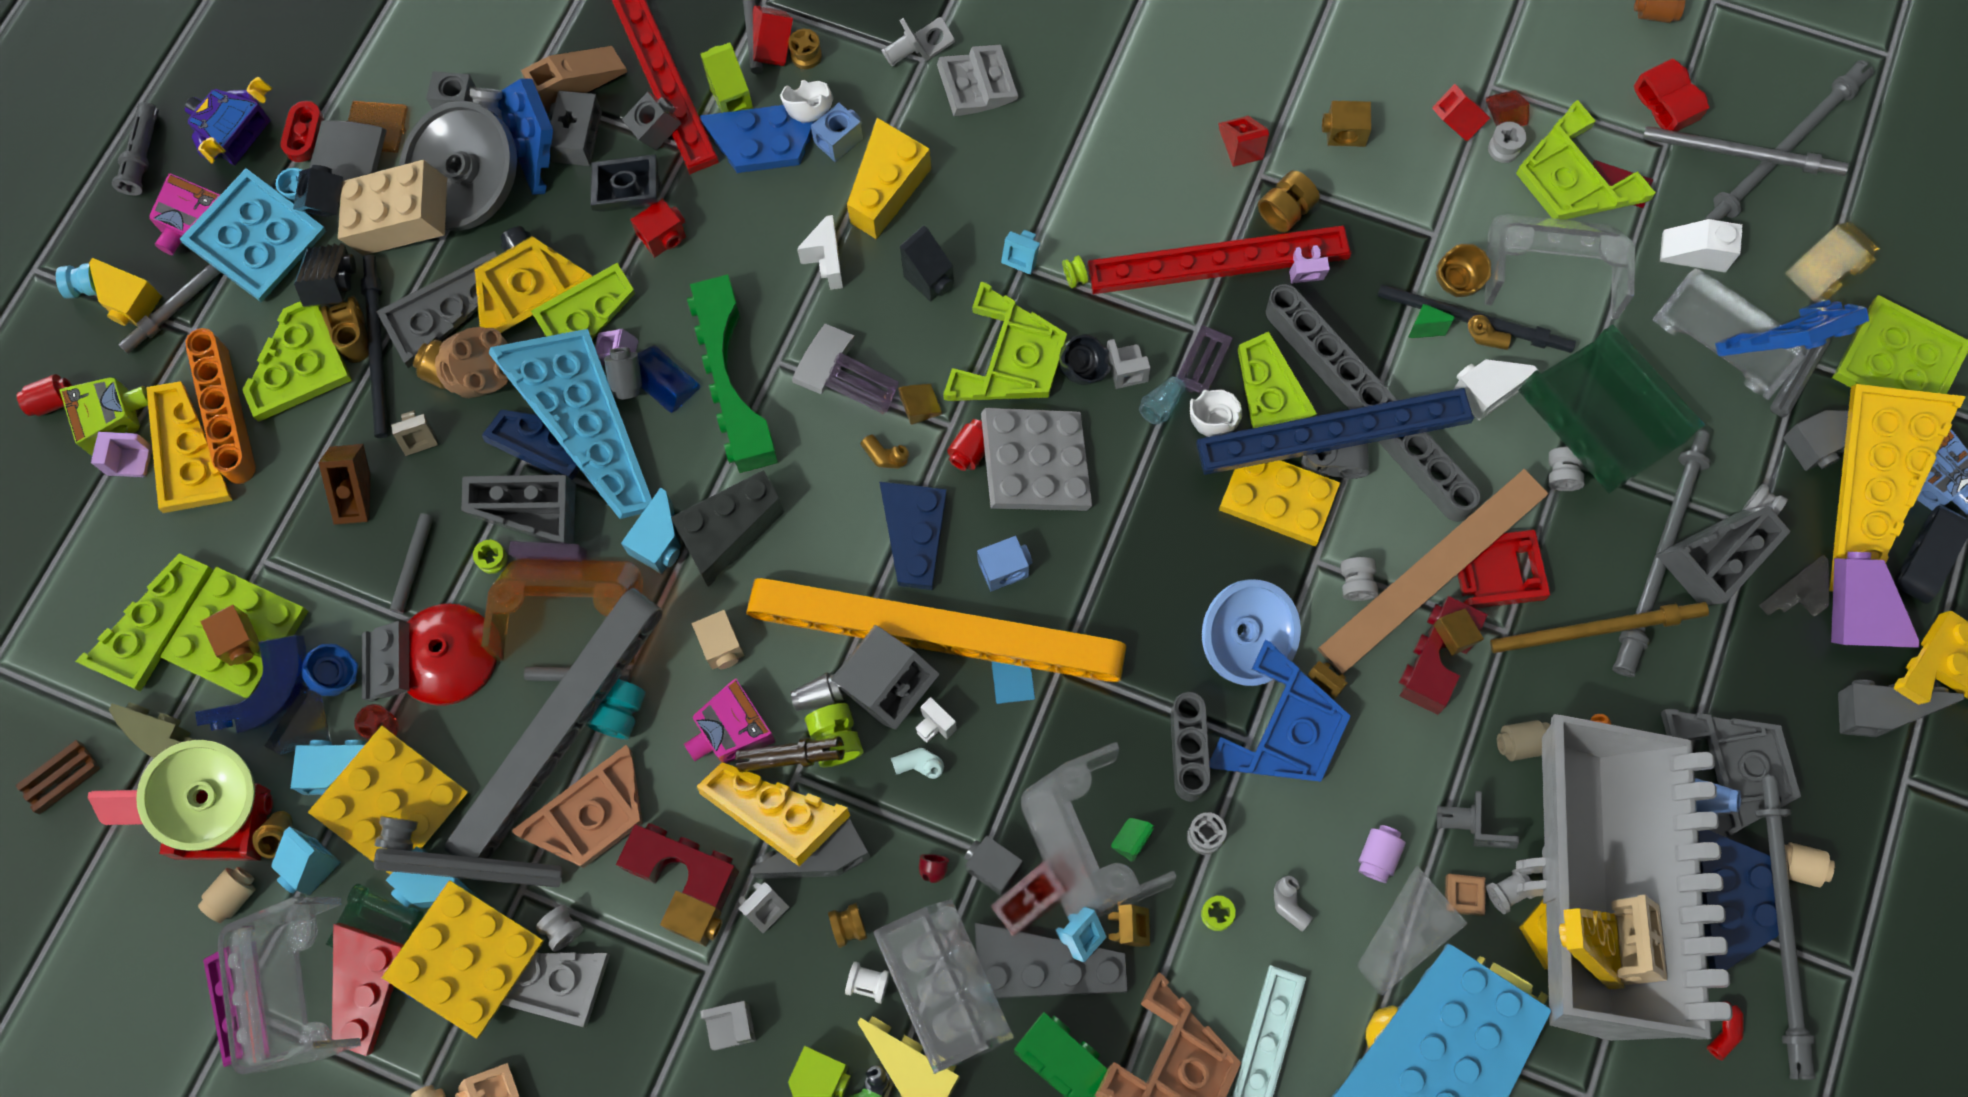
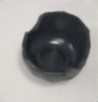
[1059,334,1111,385]

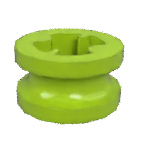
[1062,255,1088,288]
[473,539,508,574]
[1201,896,1236,931]

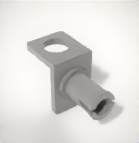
[881,17,955,67]

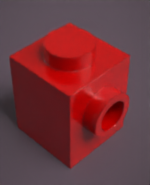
[630,198,686,258]

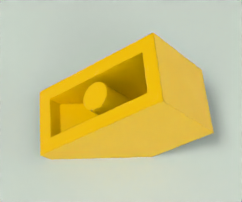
[89,258,162,327]

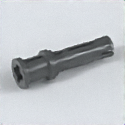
[112,102,159,196]

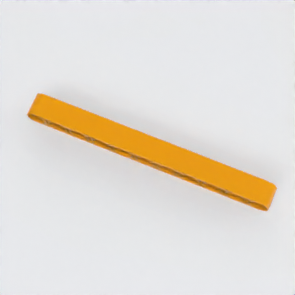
[746,578,1127,682]

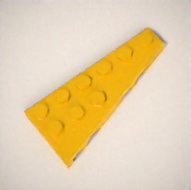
[1829,384,1966,592]

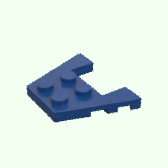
[1715,299,1870,356]
[1209,639,1351,782]

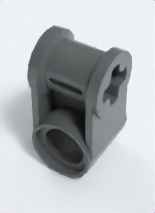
[1301,443,1369,479]

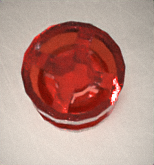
[354,704,399,741]

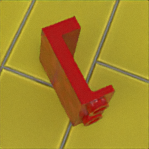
[159,783,273,861]

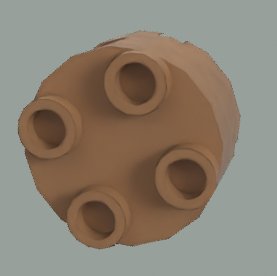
[435,327,509,399]

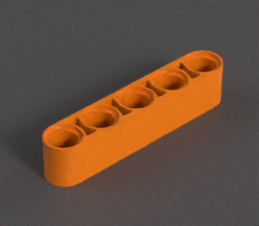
[186,328,255,484]

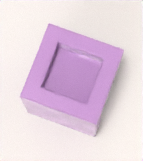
[91,432,152,477]

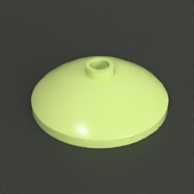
[136,740,255,851]

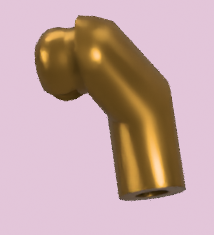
[1468,315,1511,350]

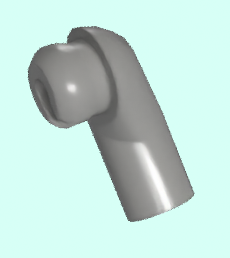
[1274,875,1313,932]

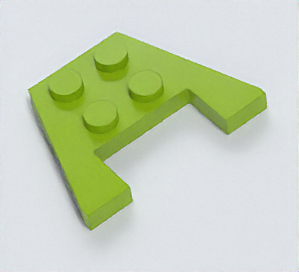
[1516,100,1656,222]
[943,282,1067,401]

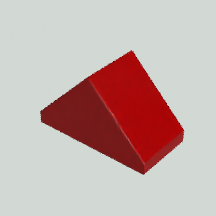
[753,5,793,66]
[1218,116,1269,167]

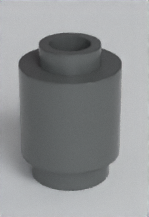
[604,347,642,399]

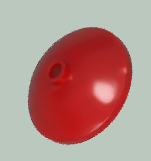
[407,603,498,706]

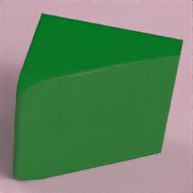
[1408,304,1454,338]
[1111,818,1154,862]

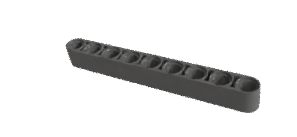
[1266,284,1480,522]
[445,588,663,859]

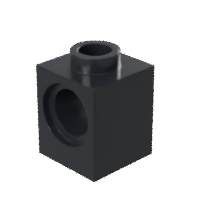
[293,165,343,218]

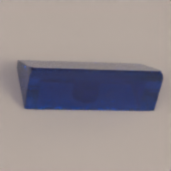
[637,345,700,413]

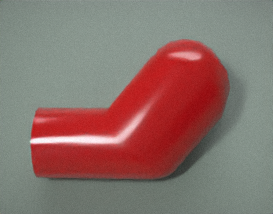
[1707,1001,1744,1061]

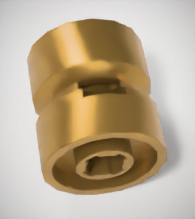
[1257,170,1320,232]

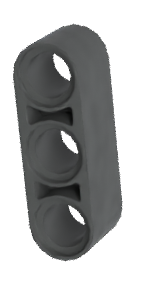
[1170,692,1210,802]

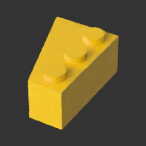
[847,118,931,239]

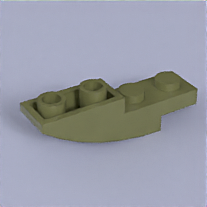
[109,702,194,759]

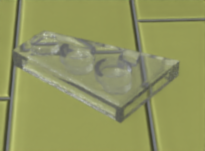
[1356,865,1468,995]

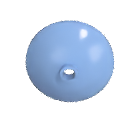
[1202,579,1301,686]

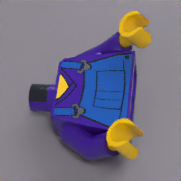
[185,77,273,166]

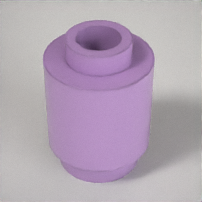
[1358,825,1406,883]

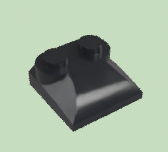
[591,154,661,212]

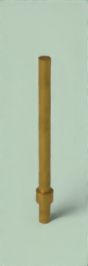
[1490,602,1709,653]

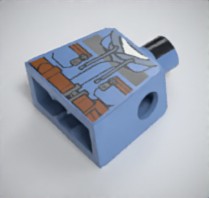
[1917,429,1968,515]

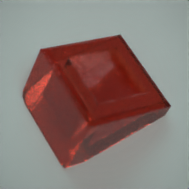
[1486,90,1530,127]

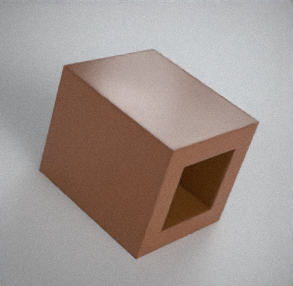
[200,605,263,666]

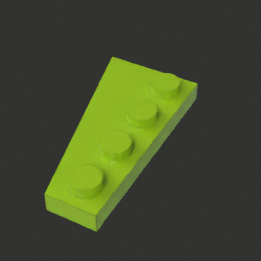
[75,553,214,692]

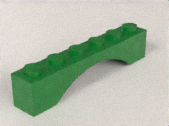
[687,274,778,473]

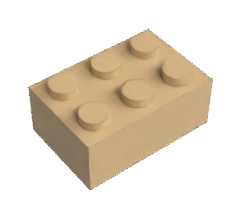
[338,160,447,256]

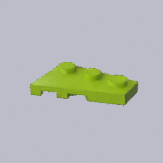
[1238,332,1317,429]

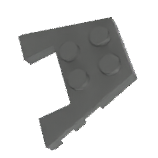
[1661,709,1801,837]

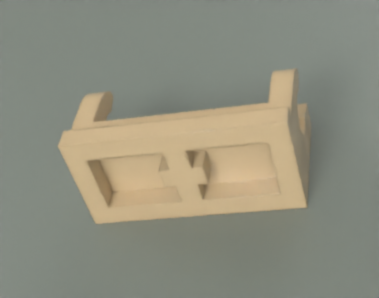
[1611,894,1667,985]

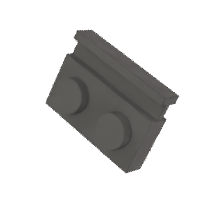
[362,621,409,702]

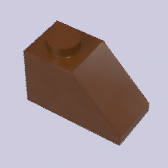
[318,444,371,525]

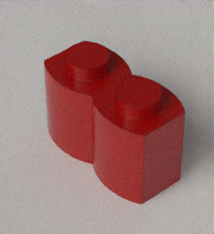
[1634,58,1709,132]

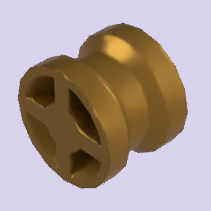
[788,28,822,69]
[828,903,867,948]

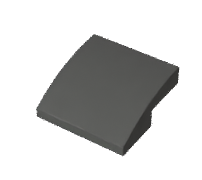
[309,121,387,181]

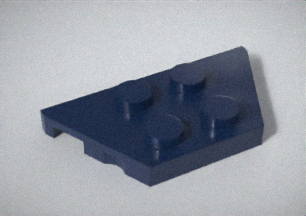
[1698,830,1779,970]

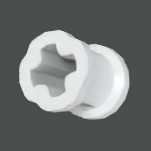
[845,961,890,1004]

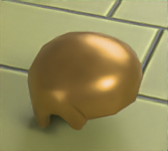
[1436,244,1491,297]

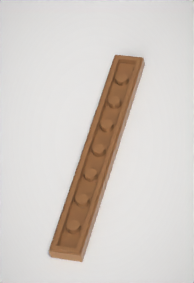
[1317,469,1549,675]

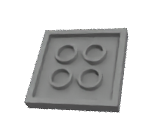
[981,408,1092,511]

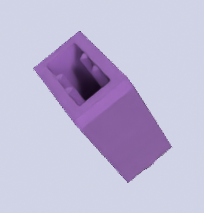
[1831,552,1919,647]

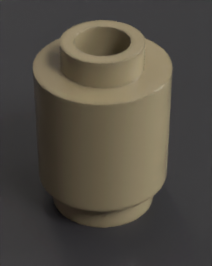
[1497,720,1550,761]

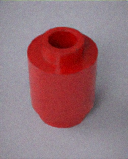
[17,374,72,416]
[947,419,985,471]

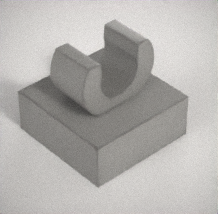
[738,882,789,933]

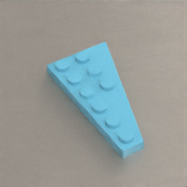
[489,329,652,519]

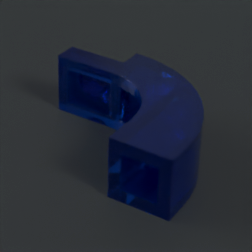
[195,635,307,733]

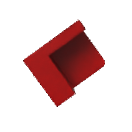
[1432,84,1490,141]

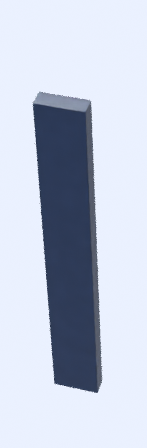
[1196,388,1474,475]

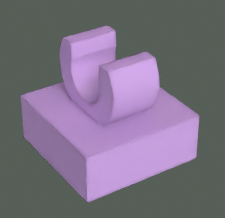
[1289,245,1330,284]

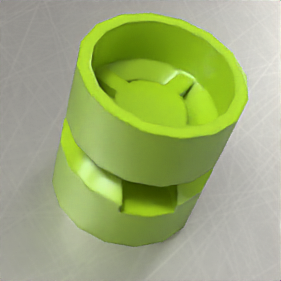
[804,703,863,768]

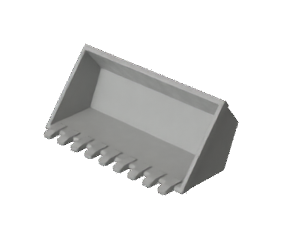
[1516,714,1733,1041]

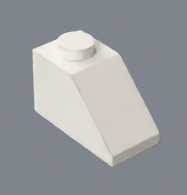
[1660,219,1742,272]
[1454,359,1538,421]

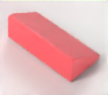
[88,790,143,825]

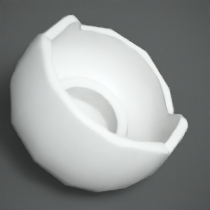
[780,80,833,123]
[1190,389,1242,437]

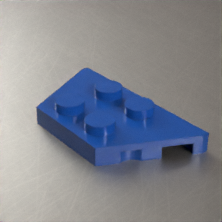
[498,79,553,194]
[700,105,816,173]

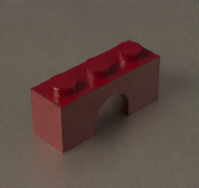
[1398,596,1488,715]
[616,823,739,912]

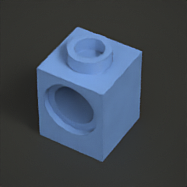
[811,103,863,162]
[977,536,1033,592]

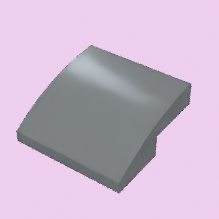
[937,45,1018,116]

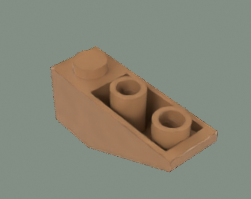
[521,46,627,113]

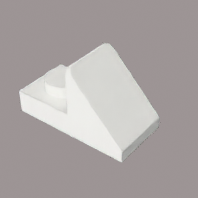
[798,215,843,290]

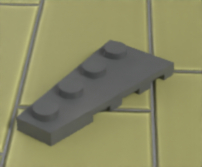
[376,251,497,368]
[975,923,1127,1000]

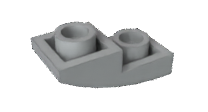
[792,324,854,395]

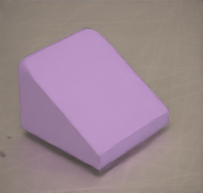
[595,329,638,366]

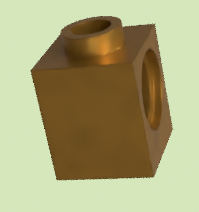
[1322,101,1371,147]
[660,891,722,947]

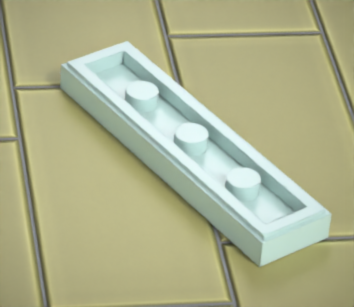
[1231,965,1306,1097]

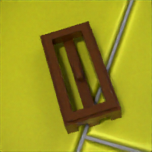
[15,740,101,814]

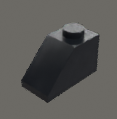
[900,225,954,302]

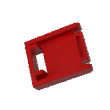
[1457,530,1550,609]

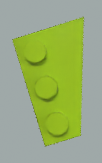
[531,263,635,340]

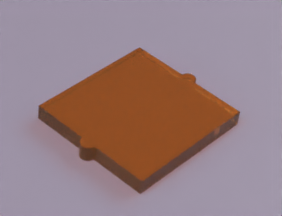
[347,101,408,153]

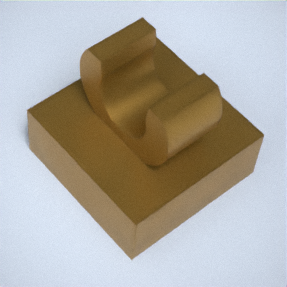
[1307,661,1347,700]
[1108,904,1150,947]

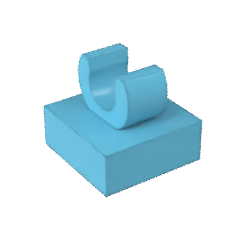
[1001,230,1040,275]
[1056,907,1107,962]

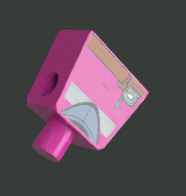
[150,174,220,255]
[684,679,776,764]

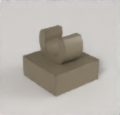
[391,410,438,456]

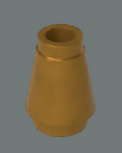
[253,811,292,858]

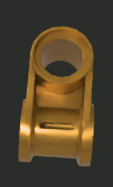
[321,296,369,363]

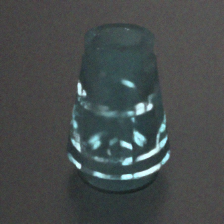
[1139,377,1185,425]

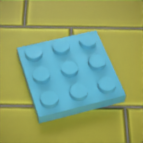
[180,168,326,303]

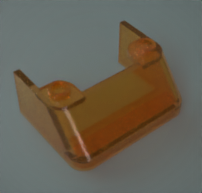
[481,559,643,665]

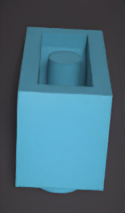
[621,488,681,574]
[271,826,341,896]
[386,846,479,909]

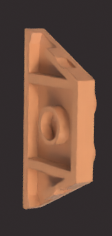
[512,745,643,868]

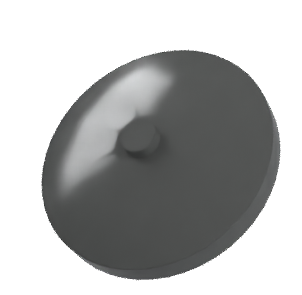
[399,101,517,231]

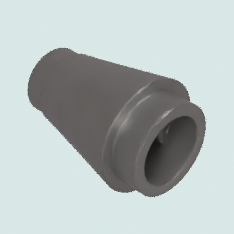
[791,672,846,711]

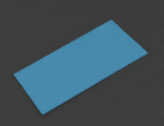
[991,661,1035,704]

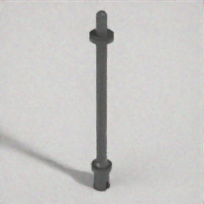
[1704,60,1874,221]
[1612,429,1711,677]
[1755,774,1816,1080]

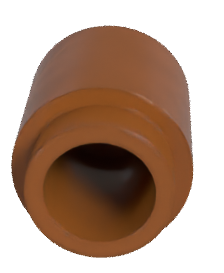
[1634,0,1686,23]

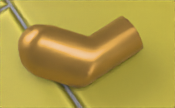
[860,434,909,469]

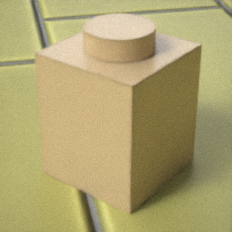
[691,610,745,670]

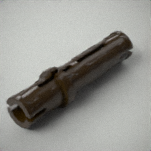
[735,736,845,773]

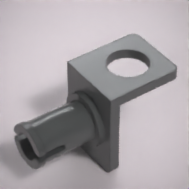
[1437,791,1519,849]

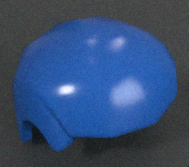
[301,644,358,697]

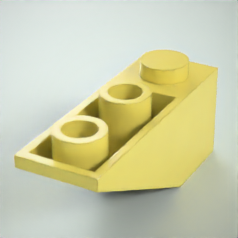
[858,1016,960,1097]

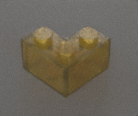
[1785,222,1880,301]

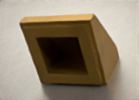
[899,384,942,425]
[1434,608,1484,656]

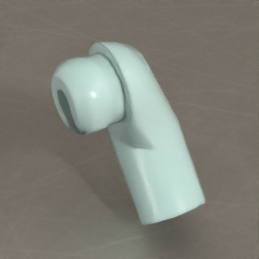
[891,748,944,779]

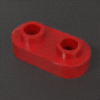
[281,101,324,162]

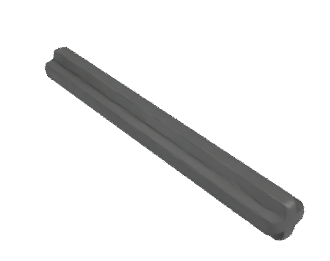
[373,848,563,887]

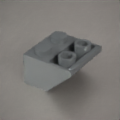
[831,625,939,730]

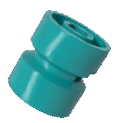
[586,679,646,740]

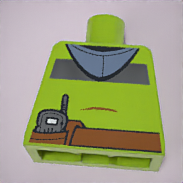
[60,377,148,456]

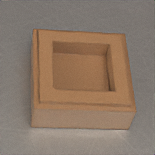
[1445,874,1485,916]

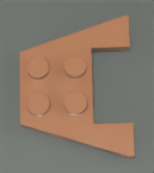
[1095,973,1241,1097]

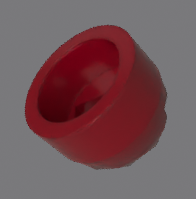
[919,854,949,883]

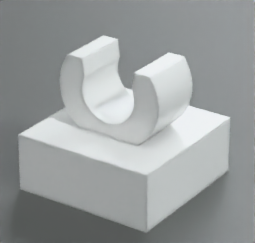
[916,697,957,743]

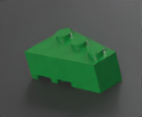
[1014,1012,1108,1097]

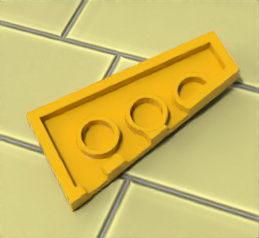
[146,381,233,513]
[697,762,850,867]
[1559,908,1625,990]

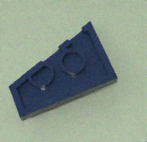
[482,410,580,481]

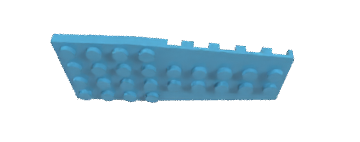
[1332,944,1551,1097]

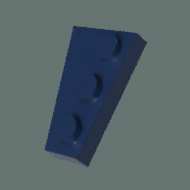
[879,482,947,590]

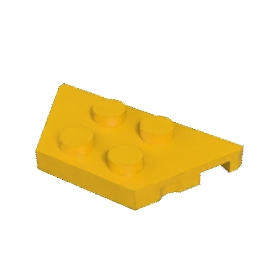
[474,236,592,333]

